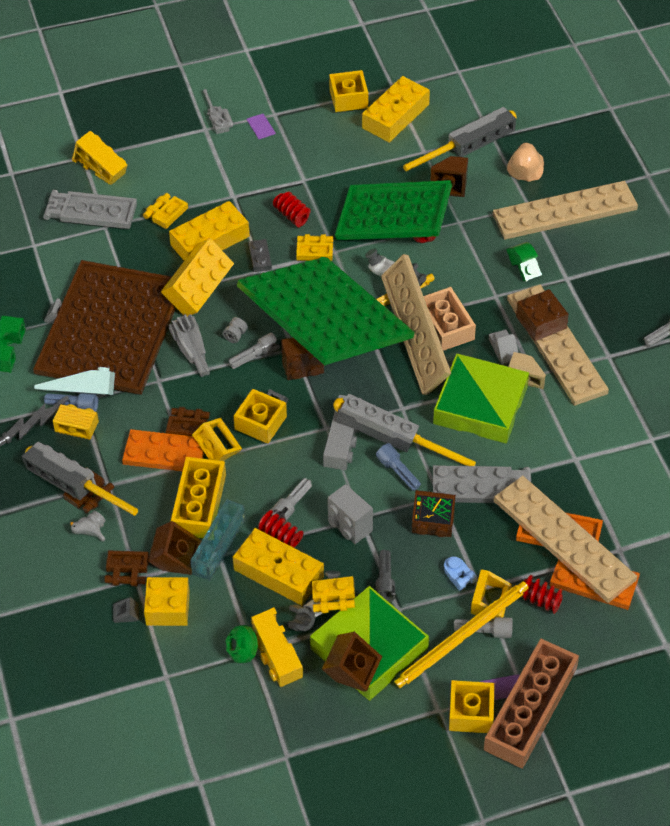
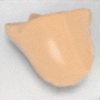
[507,143,544,182]

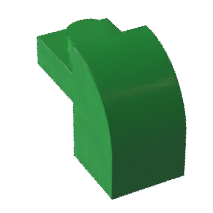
[506,242,542,282]

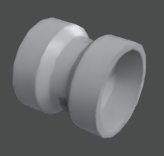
[223,317,248,343]

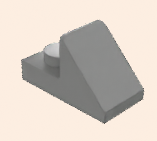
[489,330,518,366]

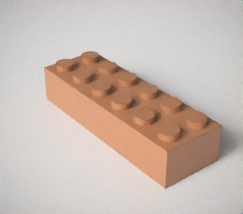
[484,639,579,769]

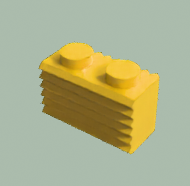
[53,404,99,440]

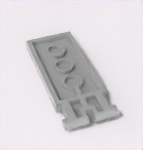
[43,190,137,229]
[433,465,531,503]

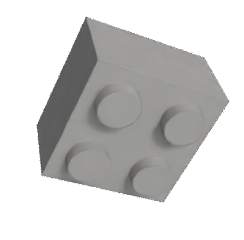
[328,484,373,544]

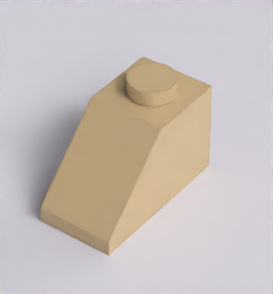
[509,352,546,389]

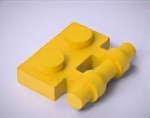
[143,193,188,229]
[296,234,333,261]
[312,576,355,613]

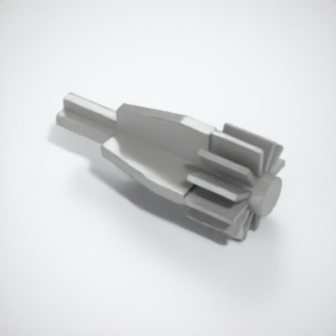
[169,314,210,377]

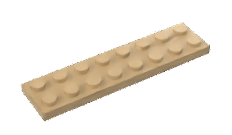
[493,181,638,240]
[381,254,451,395]
[507,284,609,406]
[494,476,637,603]

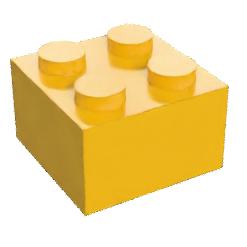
[329,70,368,112]
[234,389,287,444]
[144,577,190,626]
[449,680,494,733]

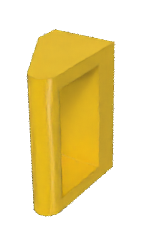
[192,418,242,461]
[471,569,512,619]

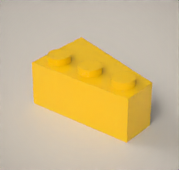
[72,131,128,185]
[251,608,303,687]

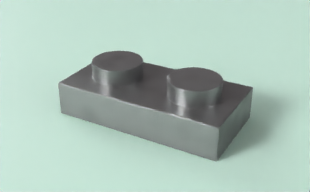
[249,239,272,272]

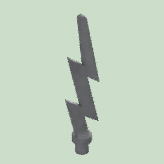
[0,396,69,446]

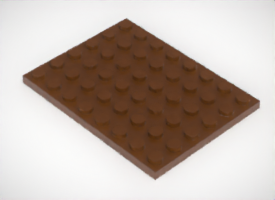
[33,260,176,395]

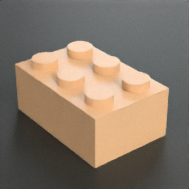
[423,287,476,351]

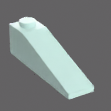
[34,367,115,395]

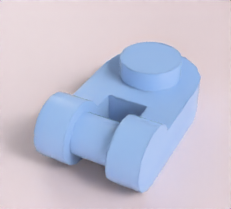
[444,557,478,590]

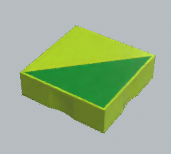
[433,353,529,444]
[310,586,429,701]

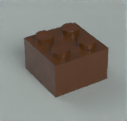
[516,289,569,341]
[281,338,324,380]

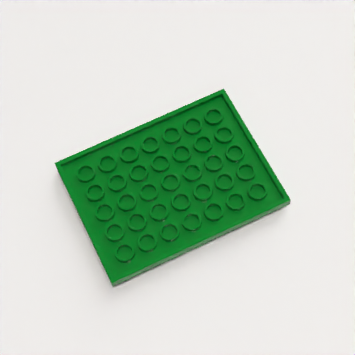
[237,257,415,366]

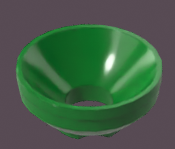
[225,625,258,663]

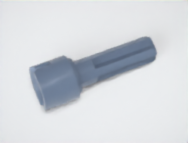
[44,393,99,412]
[376,443,421,491]

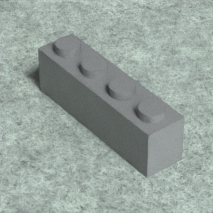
[323,395,362,470]

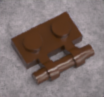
[166,407,210,436]
[63,470,115,514]
[105,550,149,586]

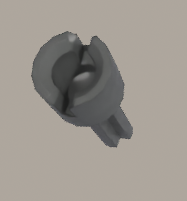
[375,550,395,602]

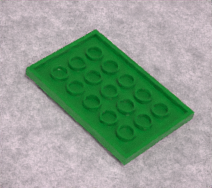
[335,180,452,240]

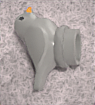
[70,511,106,542]

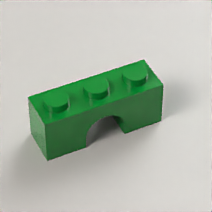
[0,316,26,373]

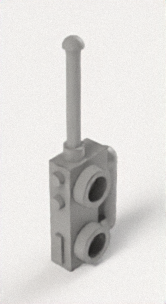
[202,89,234,134]

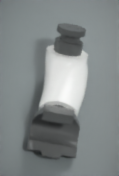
[365,248,427,286]
[286,570,340,631]

